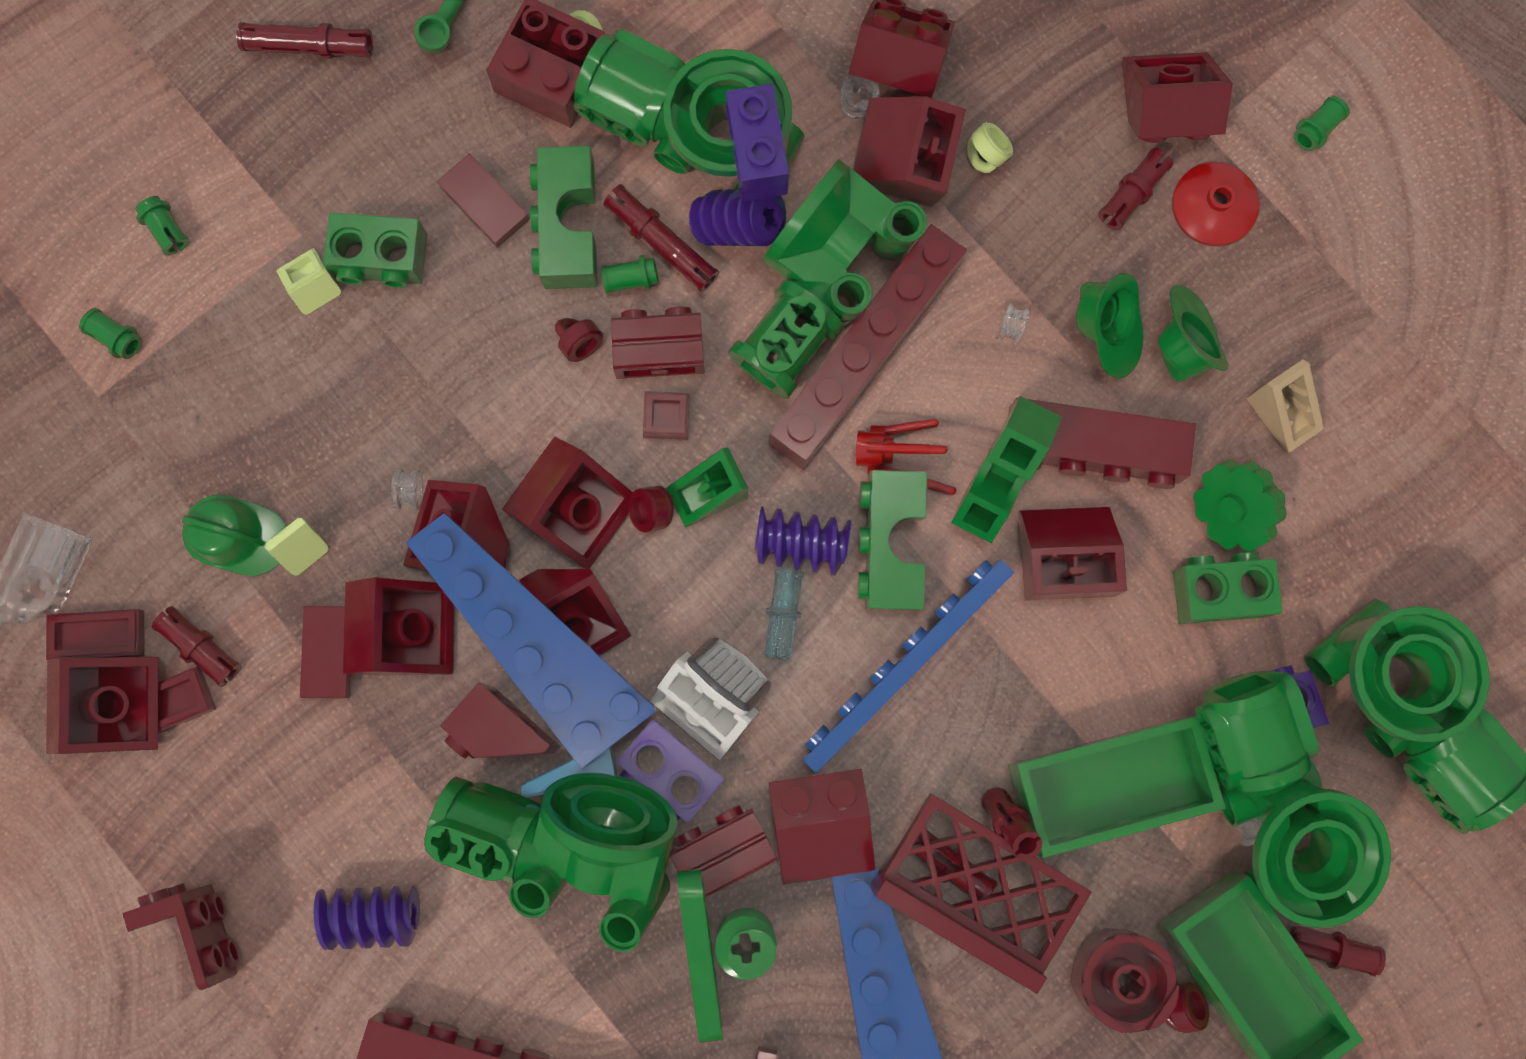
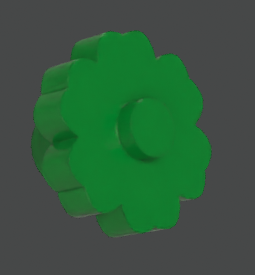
[1193,460,1287,552]

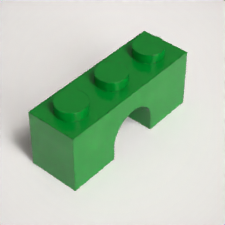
[530,146,597,289]
[951,396,1062,544]
[857,470,927,610]

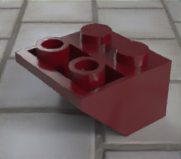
[486,0,605,128]
[848,0,956,98]
[853,96,966,207]
[1019,507,1127,601]

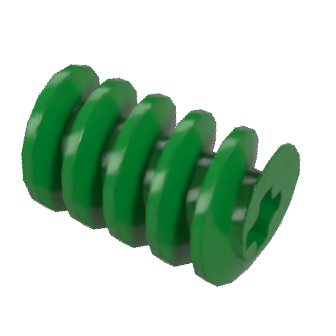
[715,908,777,980]

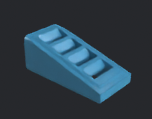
[521,745,618,798]

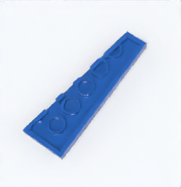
[406,513,656,769]
[803,560,1015,773]
[831,866,943,1059]

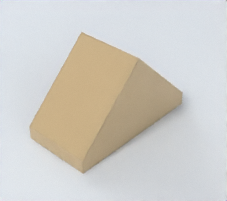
[1246,359,1324,453]

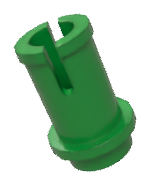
[1294,96,1350,151]
[135,196,189,256]
[601,255,659,294]
[79,308,142,359]

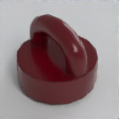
[555,318,603,362]
[628,486,674,533]
[1165,982,1209,1033]

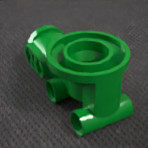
[573,30,805,190]
[728,159,927,399]
[1304,599,1526,834]
[1195,671,1391,928]
[424,773,677,952]

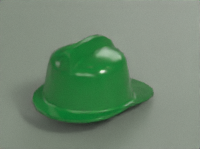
[1076,273,1143,379]
[1158,284,1229,382]
[182,495,286,576]

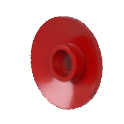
[1172,162,1259,246]

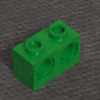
[323,212,427,288]
[1173,552,1283,624]

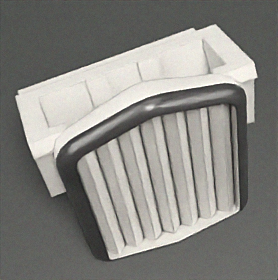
[650,637,771,760]

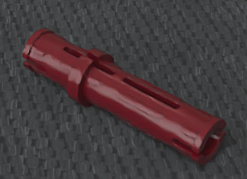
[236,22,373,59]
[603,184,719,292]

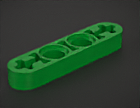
[677,868,723,1043]

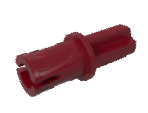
[1290,926,1386,977]

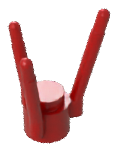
[856,419,956,495]

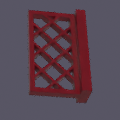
[870,793,1092,995]

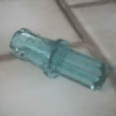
[764,568,804,660]

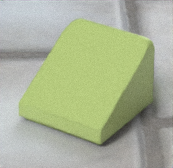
[276,248,341,315]
[265,518,329,576]

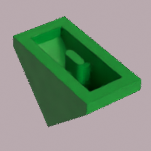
[666,447,748,527]

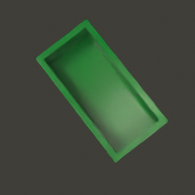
[1008,716,1226,858]
[1157,872,1364,1059]

